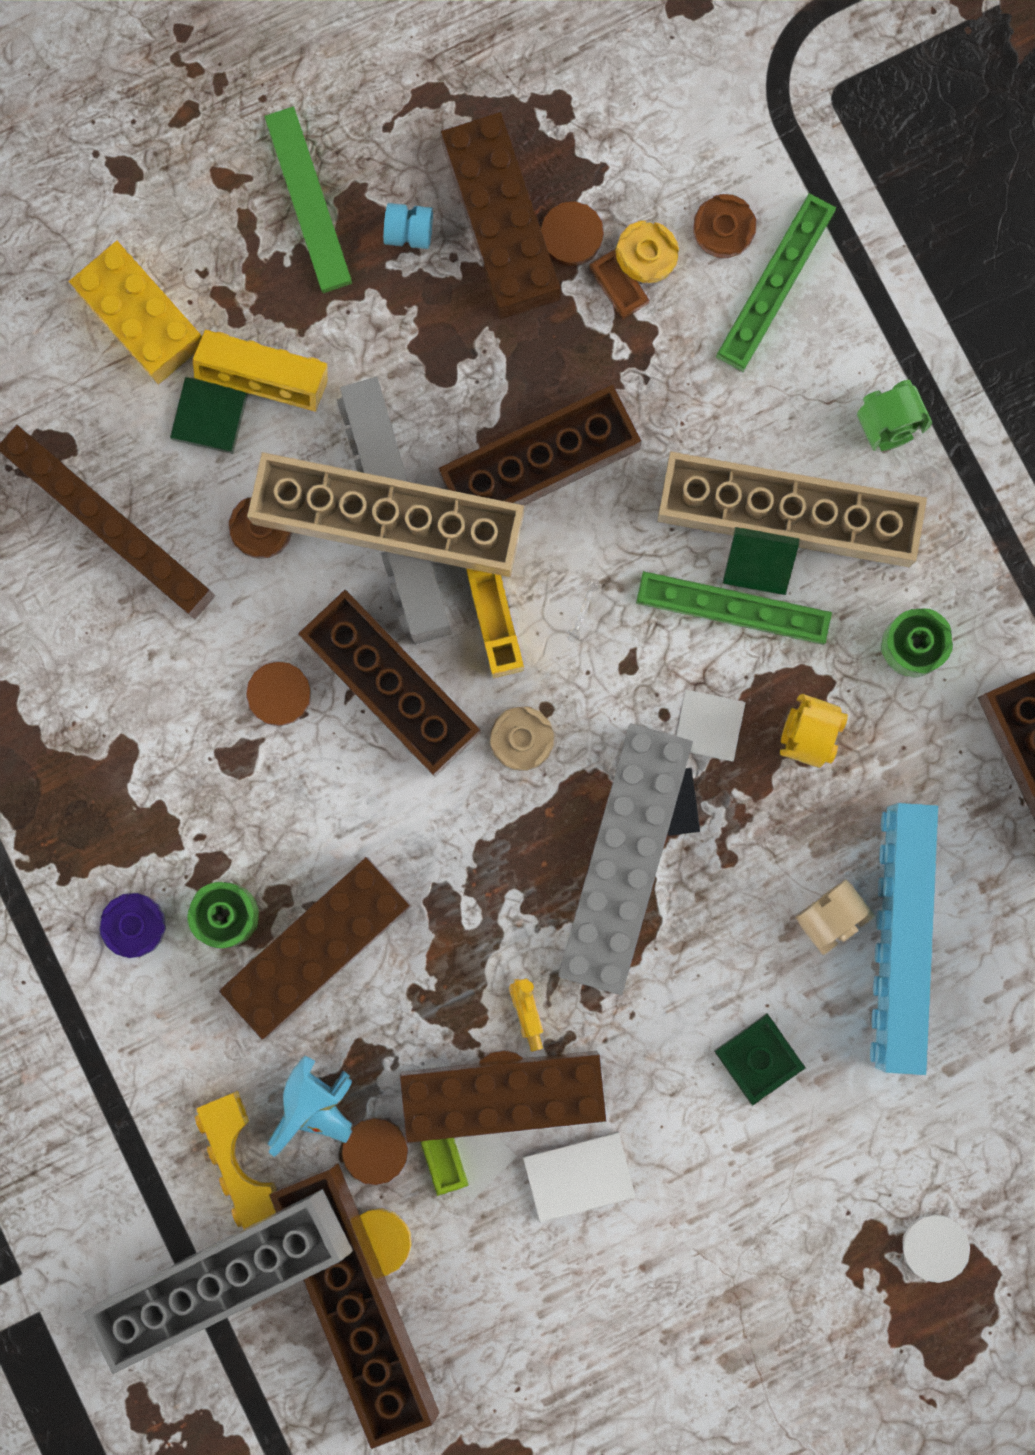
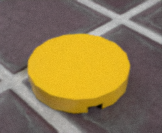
[615,220,679,283]
[360,1208,412,1276]

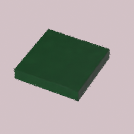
[170,377,248,454]
[722,527,800,595]
[714,1013,806,1106]

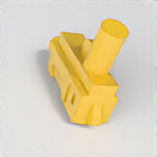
[508,978,543,1052]

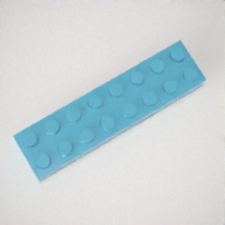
[870,803,938,1075]

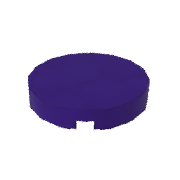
[100,893,166,958]

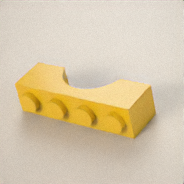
[466,568,524,679]
[195,1090,277,1229]

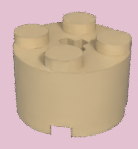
[795,879,876,955]

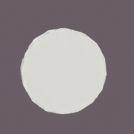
[902,1214,970,1283]

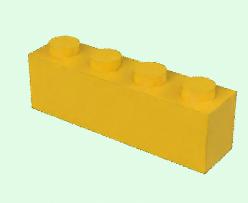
[192,329,328,412]

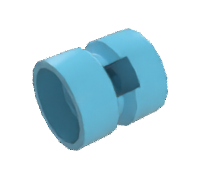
[383,203,433,249]

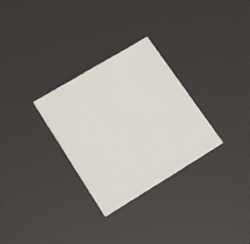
[676,690,745,762]
[455,1134,517,1201]

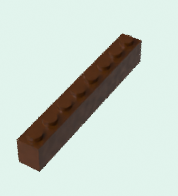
[0,424,216,620]

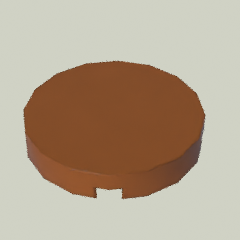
[693,194,757,258]
[541,201,604,266]
[229,497,292,559]
[246,661,312,726]
[342,1118,408,1185]

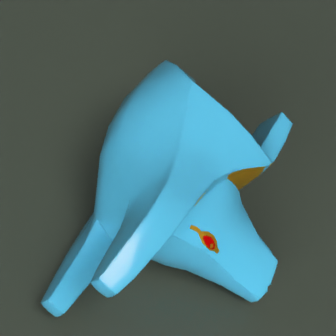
[267,1055,352,1157]

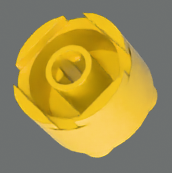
[780,694,848,768]

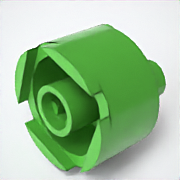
[857,380,932,451]
[881,608,953,678]
[187,882,259,948]

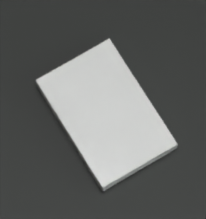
[523,1131,636,1223]

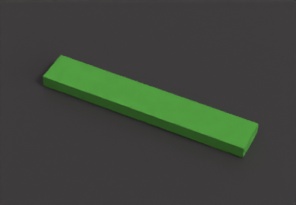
[264,106,352,293]
[716,193,836,372]
[636,571,832,645]

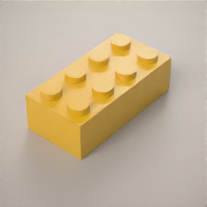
[68,240,202,385]

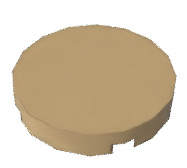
[490,707,554,771]

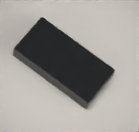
[668,767,700,836]

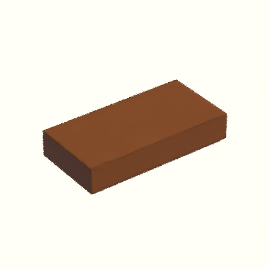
[589,248,650,320]

